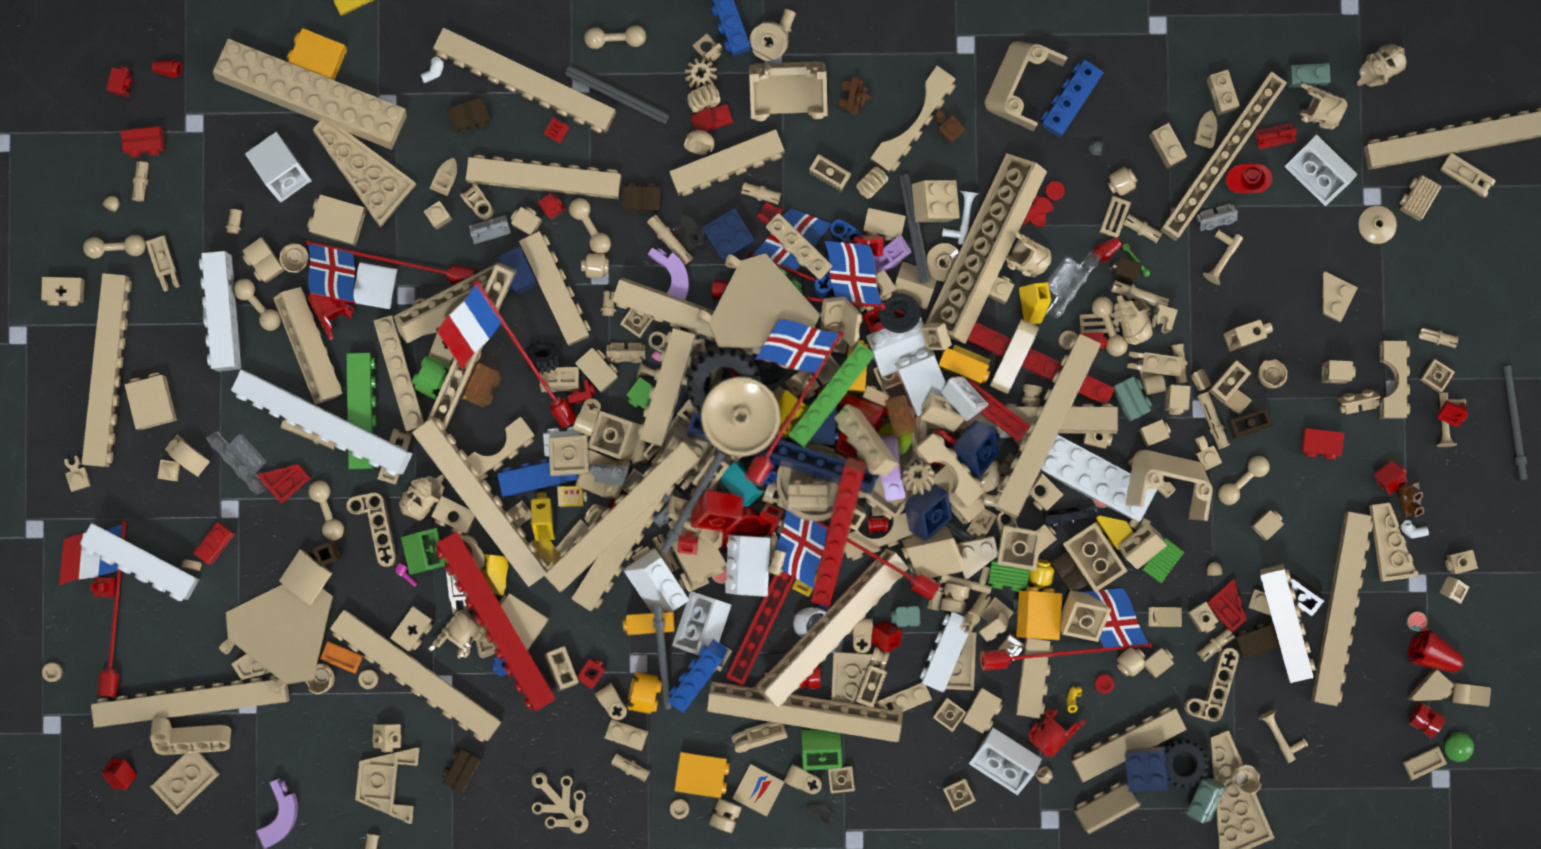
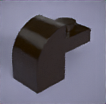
[307,541,342,567]

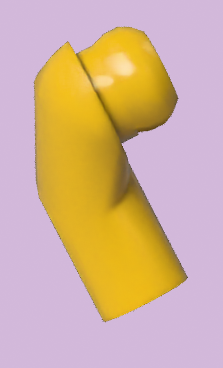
[1066,686,1082,713]

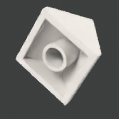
[942,376,989,421]

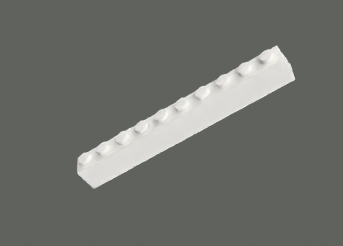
[231,370,413,476]

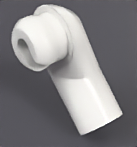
[421,57,444,83]
[1401,520,1429,538]

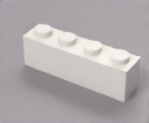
[920,612,969,692]

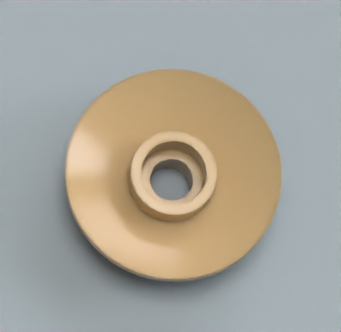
[1358,206,1397,244]
[926,243,959,282]

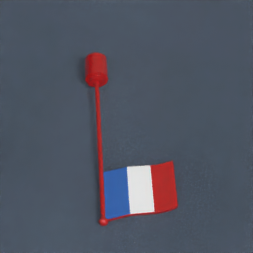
[437,280,577,428]
[59,521,128,697]

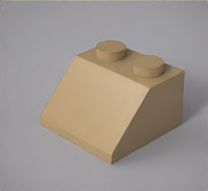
[1060,590,1111,642]

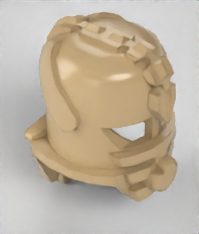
[1357,44,1406,87]
[1299,83,1347,129]
[1006,232,1051,277]
[1114,295,1153,345]
[399,475,445,520]
[428,610,484,659]

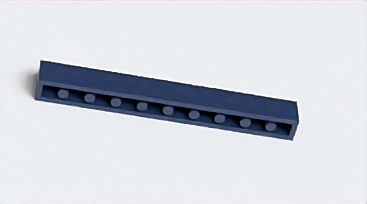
[687,412,878,495]

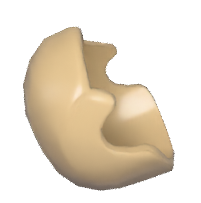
[684,130,715,155]
[279,243,309,273]
[1258,359,1287,388]
[305,663,334,694]
[1231,764,1261,795]

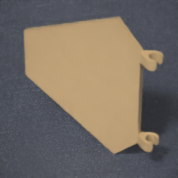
[697,253,820,348]
[219,584,333,695]

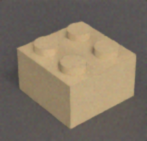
[912,180,960,222]
[588,411,640,461]
[996,526,1042,571]

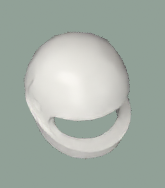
[793,608,826,637]

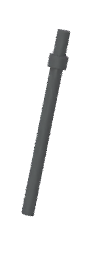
[1503,366,1527,480]
[660,451,726,554]
[653,604,672,710]

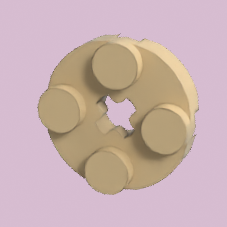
[750,21,789,61]

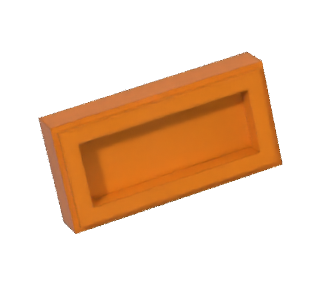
[320,641,364,674]

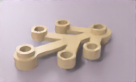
[532,772,588,833]

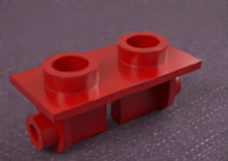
[1255,123,1297,149]

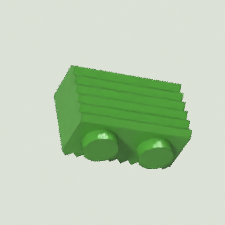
[1141,538,1184,583]
[988,560,1030,592]

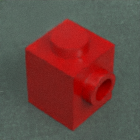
[1374,461,1408,495]

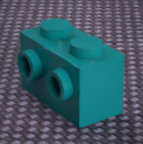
[720,462,765,506]

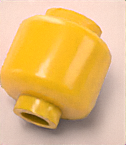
[1028,559,1054,589]

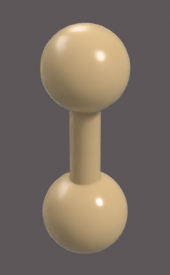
[584,25,646,49]
[569,198,611,254]
[83,235,146,259]
[233,279,281,331]
[1092,297,1128,356]
[1218,456,1270,505]
[309,481,344,541]

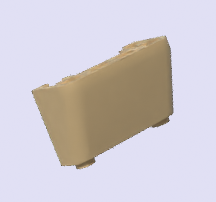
[749,62,827,121]

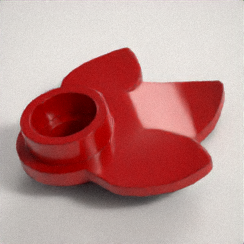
[1021,194,1053,228]

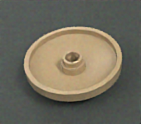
[701,378,780,456]
[776,444,847,521]

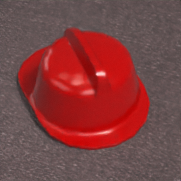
[1226,163,1272,193]
[730,507,772,537]

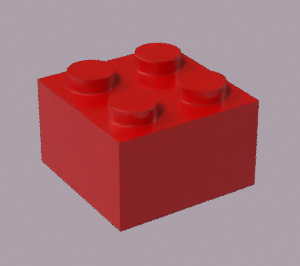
[691,490,743,533]

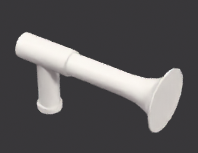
[942,191,979,245]

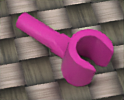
[395,563,417,587]

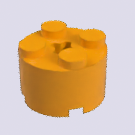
[627,671,662,714]

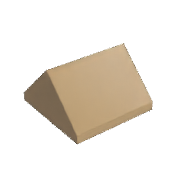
[893,261,937,310]

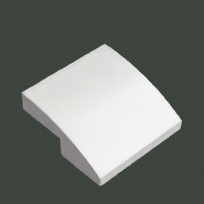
[354,262,398,309]

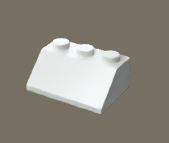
[1285,134,1358,206]
[866,317,935,377]
[725,535,770,596]
[623,549,689,613]
[672,591,731,656]
[969,728,1042,795]

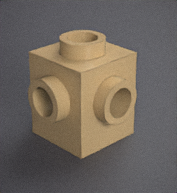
[785,371,820,400]
[373,724,401,752]

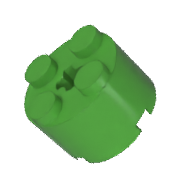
[412,356,451,400]

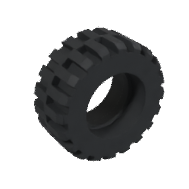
[687,346,761,414]

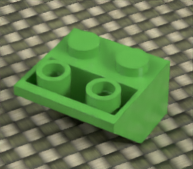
[401,528,445,575]
[801,729,842,770]

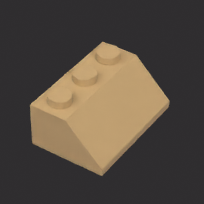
[1063,523,1127,592]
[1073,782,1140,834]

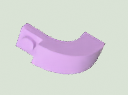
[874,236,912,274]
[648,248,689,300]
[880,434,906,501]
[257,778,298,849]

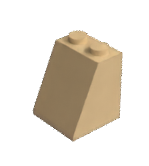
[901,524,966,578]

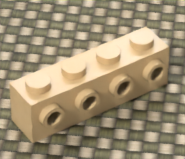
[834,405,899,477]

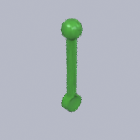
[1122,244,1150,277]

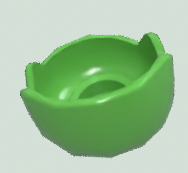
[1444,731,1474,762]

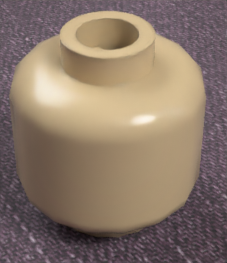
[1108,167,1138,196]
[581,253,609,278]
[1117,648,1146,676]

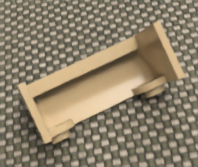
[985,41,1068,131]
[1125,450,1213,521]

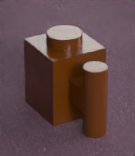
[934,110,966,145]

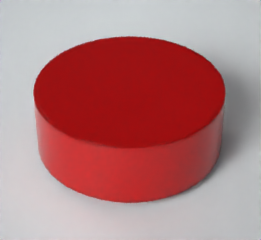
[1045,181,1065,201]
[1094,674,1114,694]

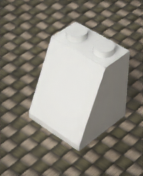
[245,132,312,203]
[895,350,946,416]

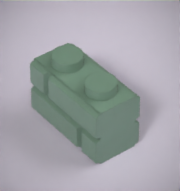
[1287,63,1331,88]
[1113,377,1152,422]
[891,606,920,627]
[1187,778,1226,823]

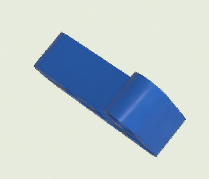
[814,220,863,297]

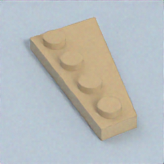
[1369,503,1419,582]

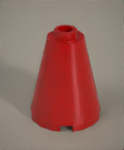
[837,393,889,433]
[1407,627,1464,673]

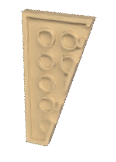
[313,120,416,228]
[1210,730,1274,849]

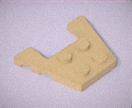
[355,748,420,824]

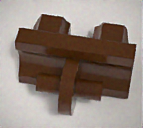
[839,77,872,115]
[1397,480,1424,517]

